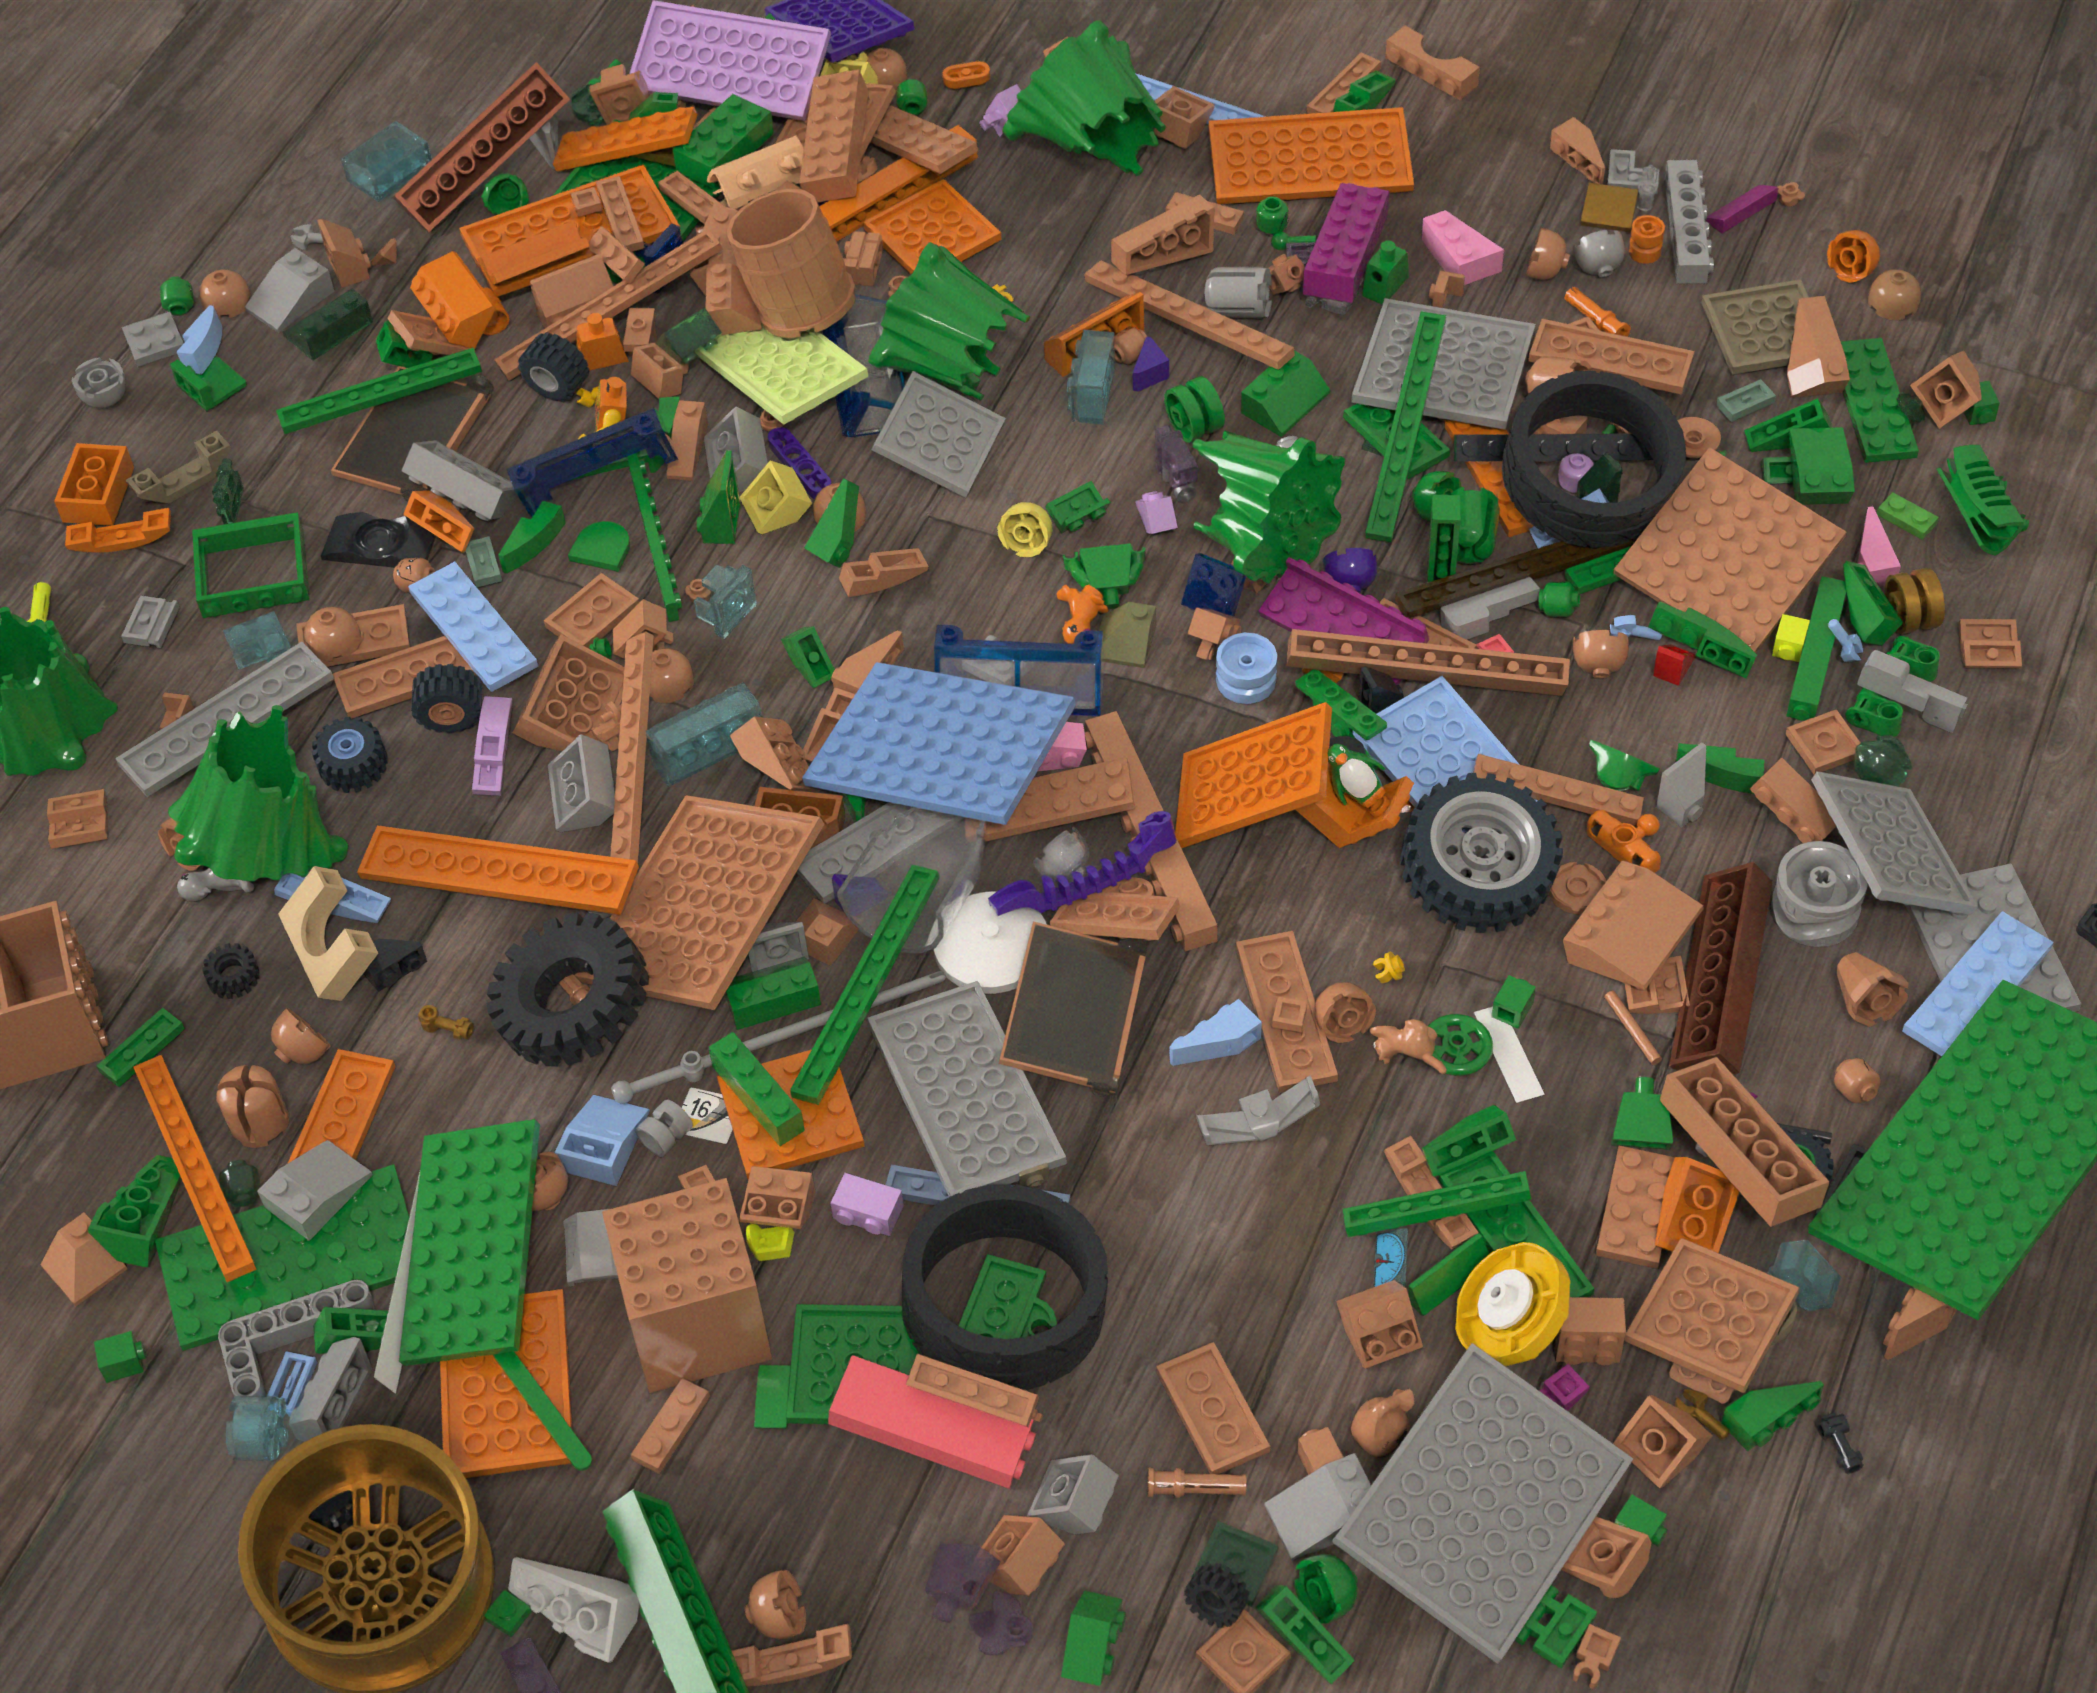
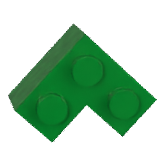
[1061,1591,1126,1686]

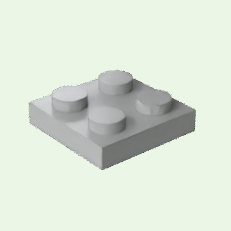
[122,312,184,367]

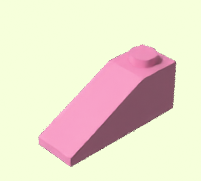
[1857,506,1901,587]

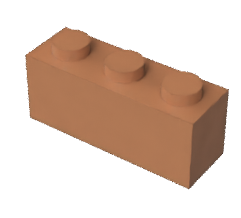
[1750,757,1836,843]

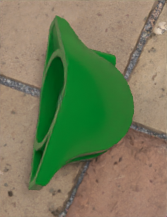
[1589,740,1660,792]

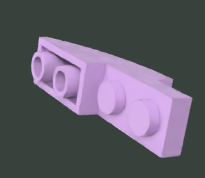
[472,696,512,796]

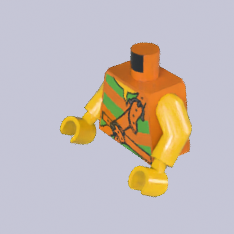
[577,377,627,451]

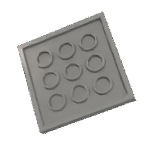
[872,371,1006,498]

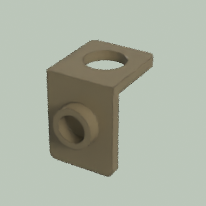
[1016,1163,1049,1188]

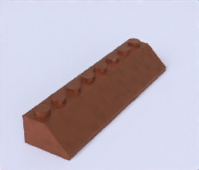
[393,62,570,232]
[1669,862,1773,1075]

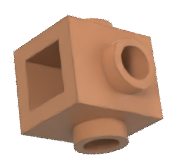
[1268,254,1305,295]

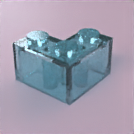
[223,611,291,670]

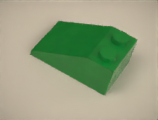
[1789,427,1855,505]
[697,450,741,544]

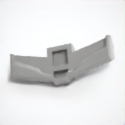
[1196,1075,1320,1145]

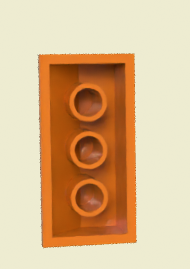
[410,251,497,349]
[1044,292,1144,377]

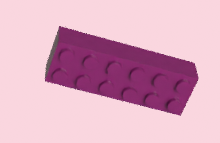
[1303,183,1389,303]

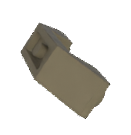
[126,431,231,503]

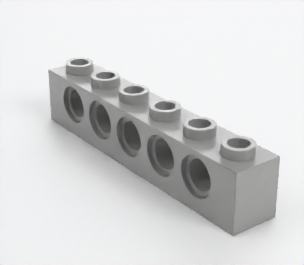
[1664,160,1714,284]

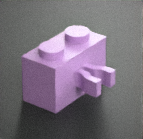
[980,84,1021,137]

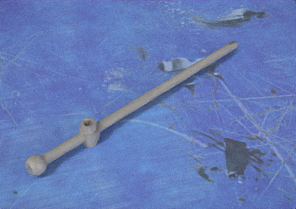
[611,971,946,1104]

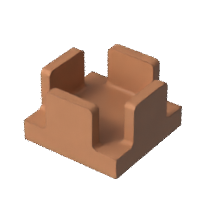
[590,64,649,125]

